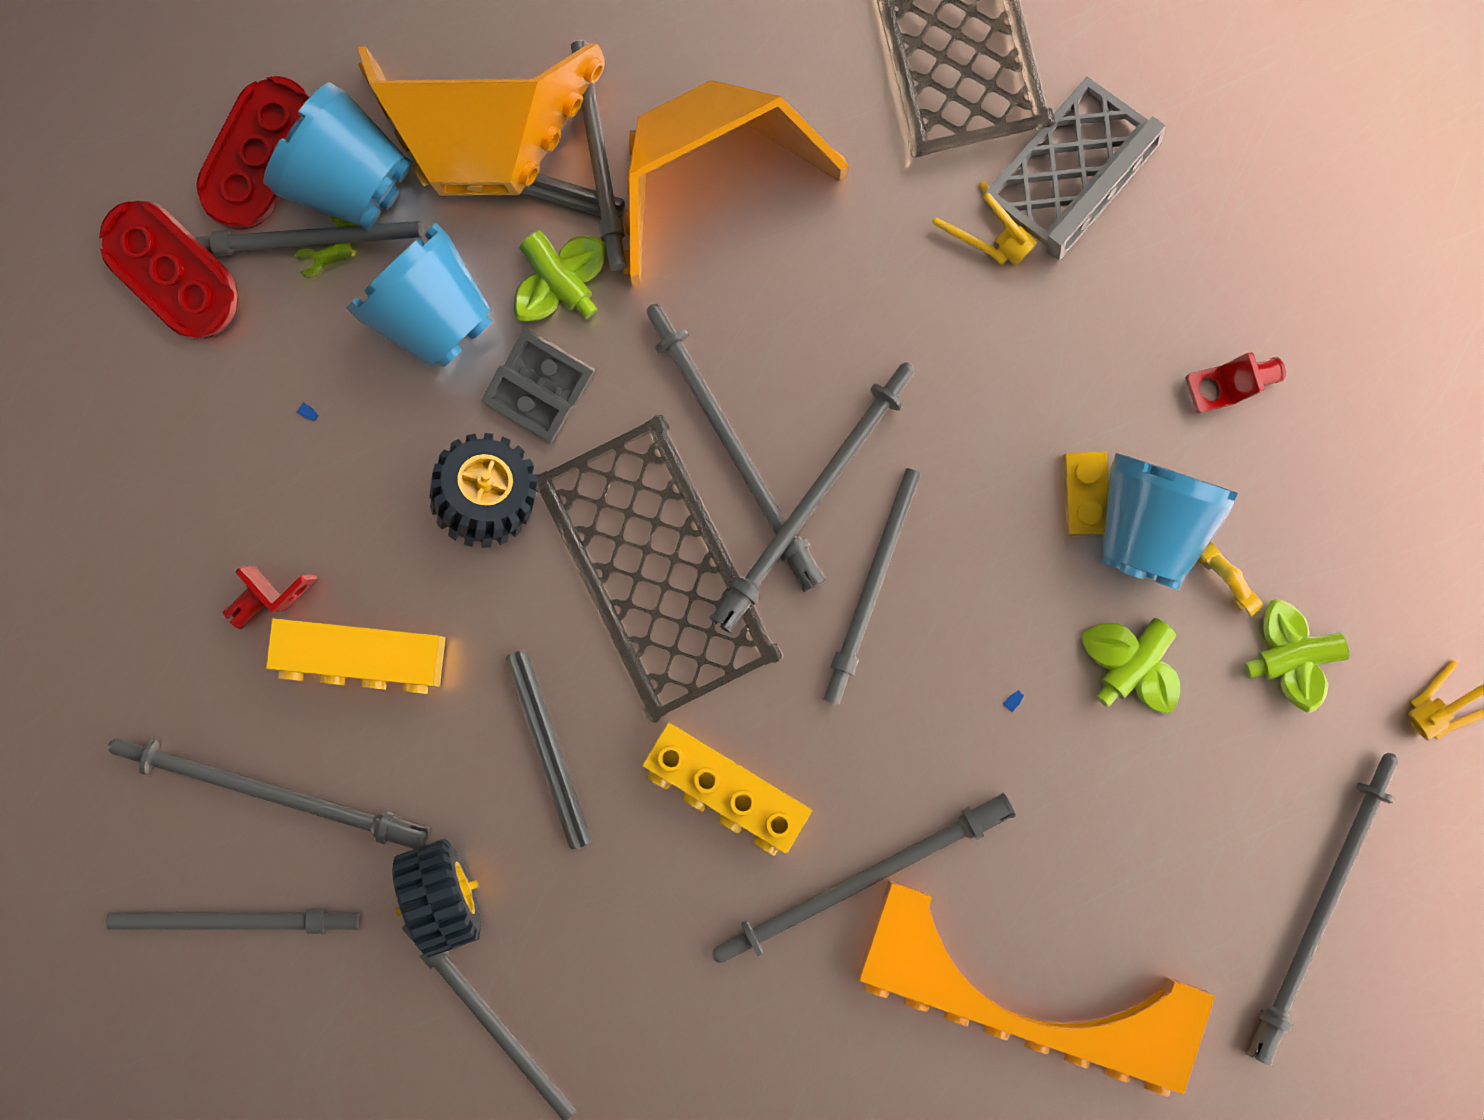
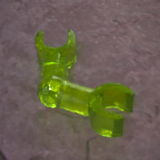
[294,215,356,278]

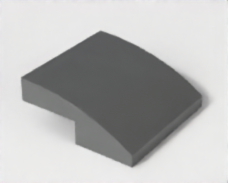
[481,329,596,443]

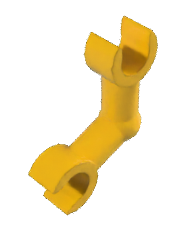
[1198,541,1263,617]

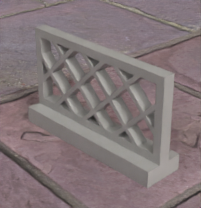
[984,77,1166,261]

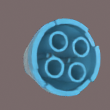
[263,82,413,231]
[346,222,493,367]
[1101,453,1238,590]

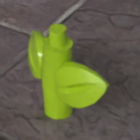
[514,230,606,322]
[1245,599,1349,713]
[1082,618,1180,713]

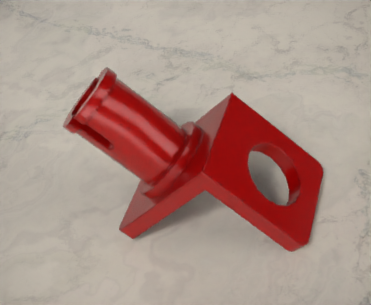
[1185,352,1286,414]
[223,566,318,630]

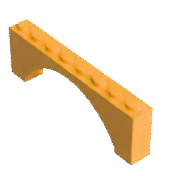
[857,880,1215,1097]

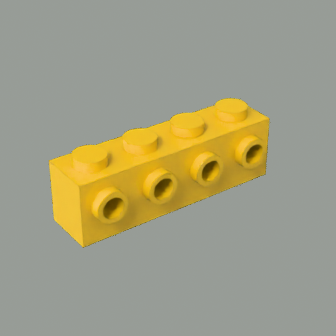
[266,618,446,694]
[642,722,813,856]

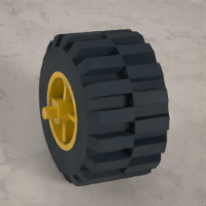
[429,433,538,548]
[392,839,481,958]

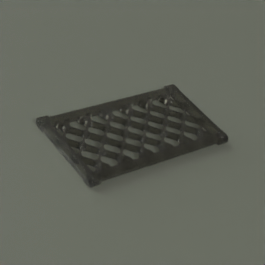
[876,0,1056,157]
[536,415,784,723]

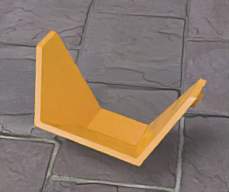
[356,43,605,196]
[623,80,849,287]

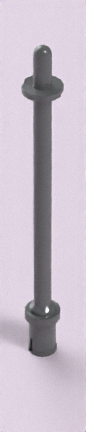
[647,304,827,592]
[709,362,914,634]
[108,739,430,849]
[1246,753,1398,1066]
[712,793,1016,963]

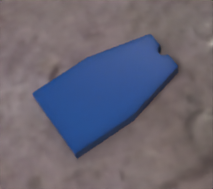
[297,402,319,421]
[1003,690,1024,712]

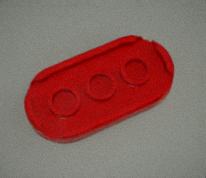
[196,76,310,230]
[99,200,238,338]

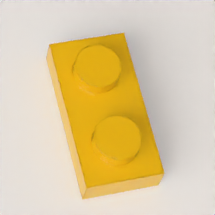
[1063,451,1109,536]

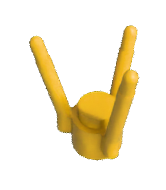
[932,181,1038,266]
[1407,660,1484,740]

